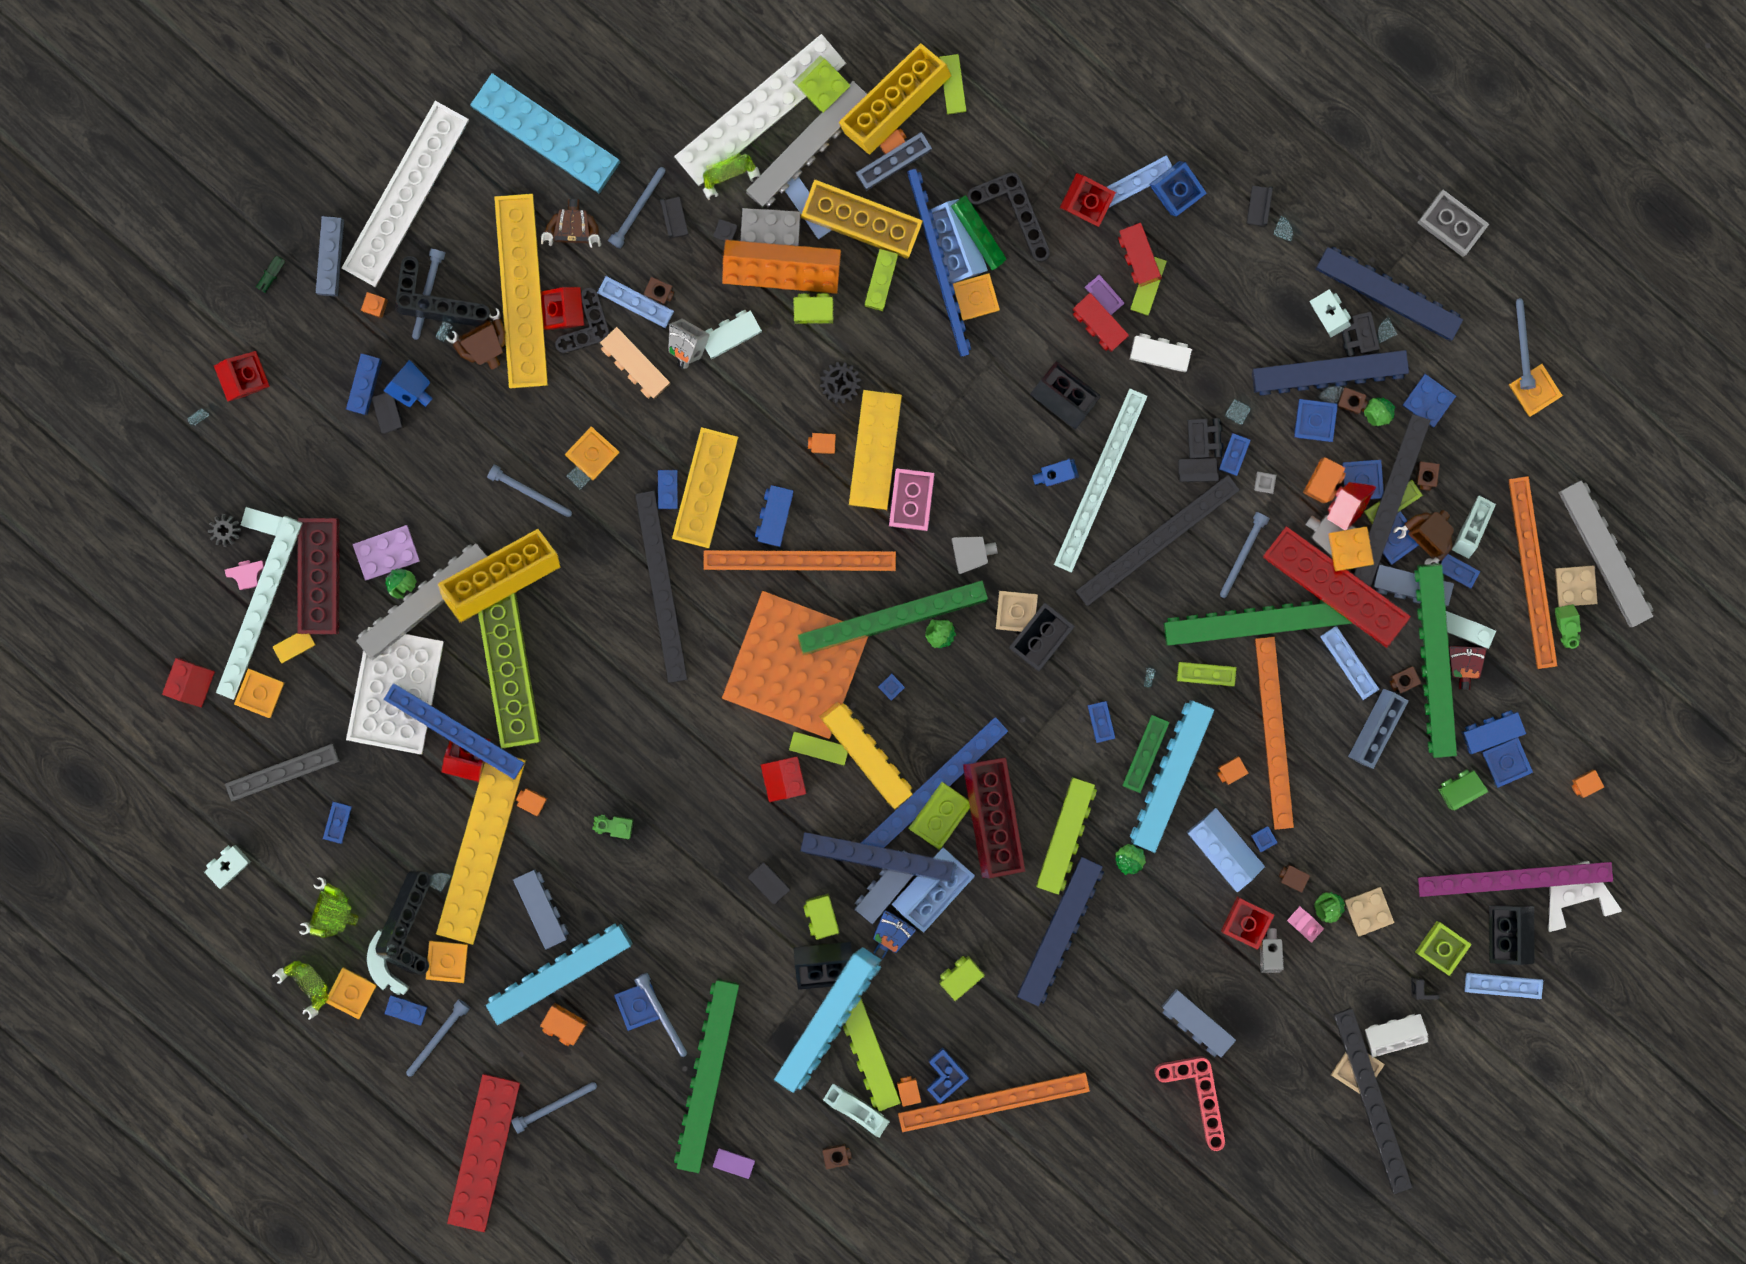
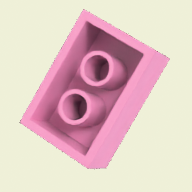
[889,469,934,531]

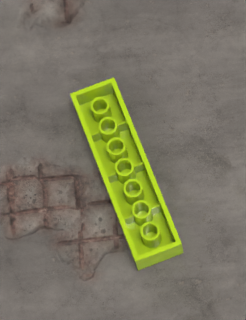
[478,592,541,748]

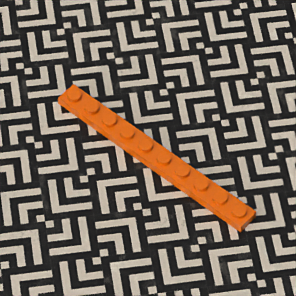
[1508,476,1557,669]
[704,550,896,571]
[1255,637,1294,830]
[898,1072,1090,1132]

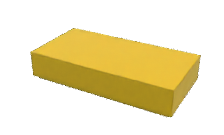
[273,633,316,664]

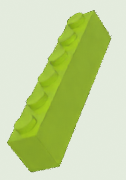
[1036,777,1097,895]
[843,995,901,1111]

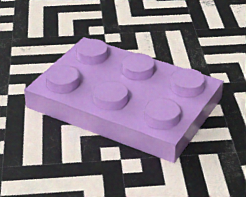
[353,525,420,581]

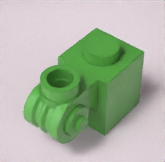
[1555,604,1581,649]
[592,815,634,839]

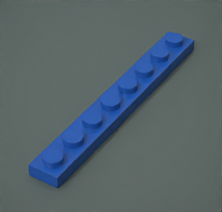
[383,683,525,779]

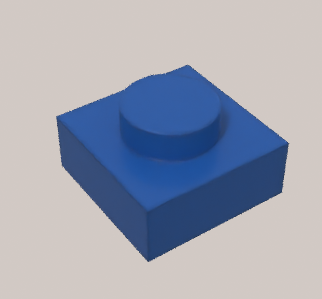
[878,674,905,701]
[1251,826,1277,852]

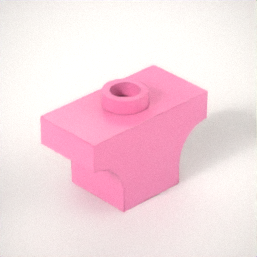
[225,560,265,590]
[1287,907,1324,943]

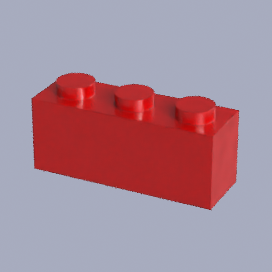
[1118,223,1162,287]
[1072,293,1129,352]

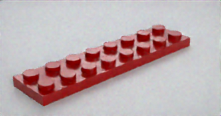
[1263,526,1411,648]
[447,1074,521,1232]

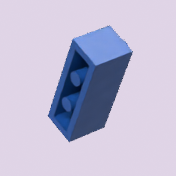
[346,354,382,415]
[755,485,794,547]
[1461,710,1526,754]

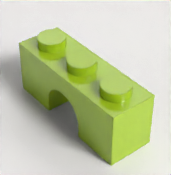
[865,249,898,311]

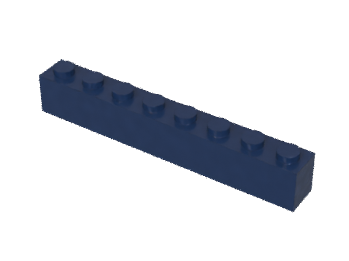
[1315,246,1463,341]
[1252,350,1409,396]
[801,832,957,883]
[1017,856,1104,1007]

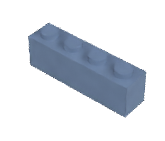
[856,132,932,191]
[316,216,344,296]
[1372,565,1454,607]
[1348,689,1408,769]
[854,850,913,924]
[513,869,569,950]
[1161,989,1236,1057]

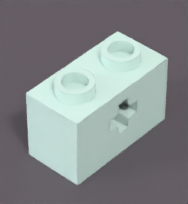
[1310,289,1351,337]
[205,845,251,889]

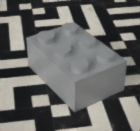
[1417,190,1489,257]
[741,208,801,246]

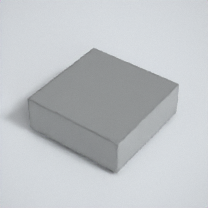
[1254,472,1276,494]

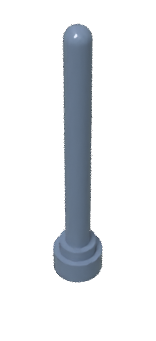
[608,167,665,249]
[412,249,446,340]
[1516,298,1536,390]
[487,464,572,517]
[1220,512,1270,598]
[634,972,687,1057]
[406,999,470,1077]
[511,1082,597,1133]

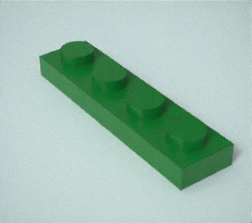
[951,195,1007,270]
[1122,715,1170,793]

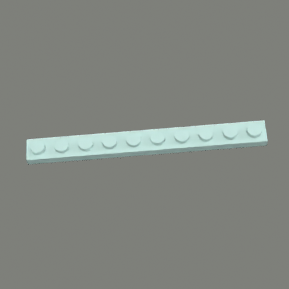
[1054,389,1147,572]
[216,516,303,700]

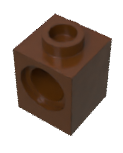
[643,277,675,305]
[1337,388,1368,414]
[1415,462,1440,491]
[1389,666,1421,693]
[1278,865,1310,893]
[822,1144,852,1169]

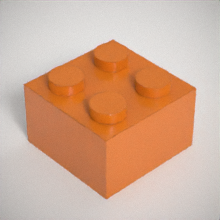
[1303,457,1346,503]
[540,1003,587,1046]

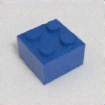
[1149,161,1207,216]

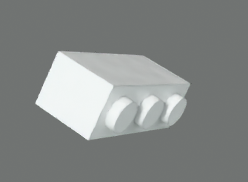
[1129,333,1192,372]
[1365,1014,1428,1058]

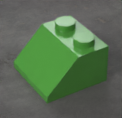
[1438,769,1488,810]

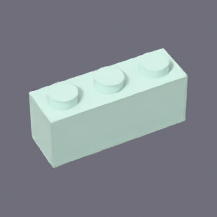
[705,310,762,359]

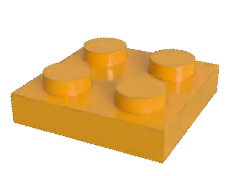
[953,273,1000,321]
[1509,364,1562,417]
[565,427,619,481]
[1328,527,1374,571]
[234,669,285,718]
[426,941,468,983]
[325,967,377,1019]

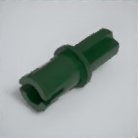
[256,256,285,293]

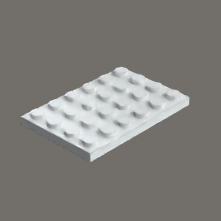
[346,627,444,755]

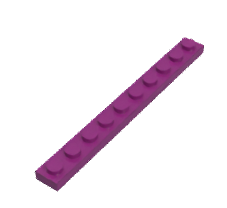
[1418,862,1613,897]

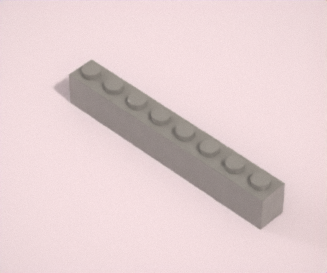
[746,81,867,209]
[1558,480,1653,627]
[357,544,487,661]

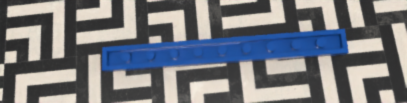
[907,169,971,357]
[860,717,1008,848]

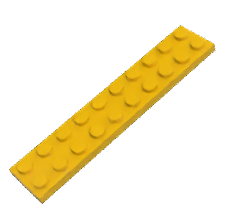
[495,194,548,388]
[436,757,526,945]

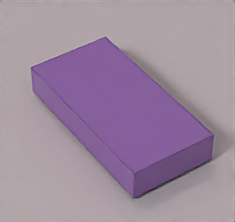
[1085,274,1124,315]
[713,1148,755,1179]

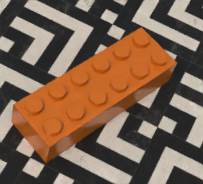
[722,240,841,294]

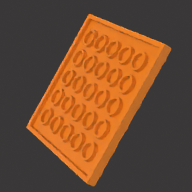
[722,591,868,739]

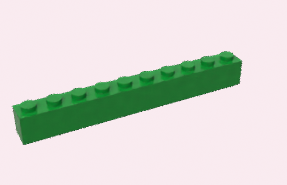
[1414,563,1457,758]
[797,581,988,656]
[1164,600,1352,646]
[674,979,739,1173]

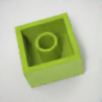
[793,56,851,113]
[794,294,833,324]
[803,893,839,939]
[1415,921,1472,976]
[939,956,984,1001]

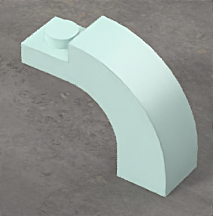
[367,929,410,995]
[823,1084,890,1138]

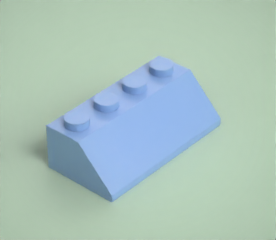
[931,199,988,284]
[1187,808,1265,892]
[892,848,975,932]

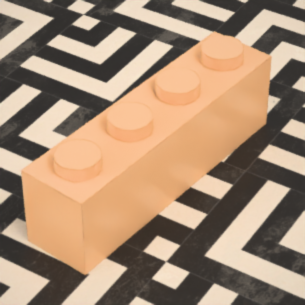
[600,327,671,399]

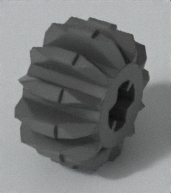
[208,514,241,547]

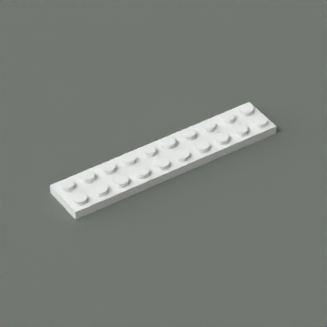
[674,34,846,186]
[342,101,469,287]

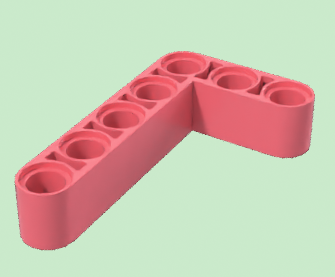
[1155,1056,1225,1151]

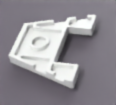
[1548,861,1622,932]

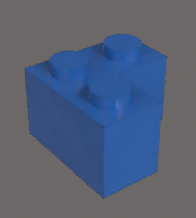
[927,1047,969,1104]

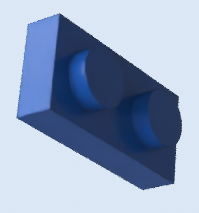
[1219,433,1250,476]
[658,470,678,509]
[1440,554,1480,589]
[1087,701,1115,743]
[323,802,352,844]
[385,995,428,1026]

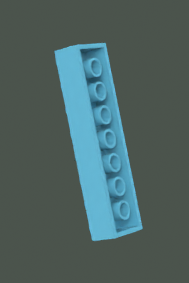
[470,74,621,194]
[1130,700,1214,852]
[486,923,633,1025]
[774,947,881,1092]

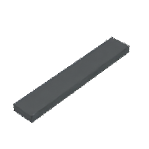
[225,744,340,802]

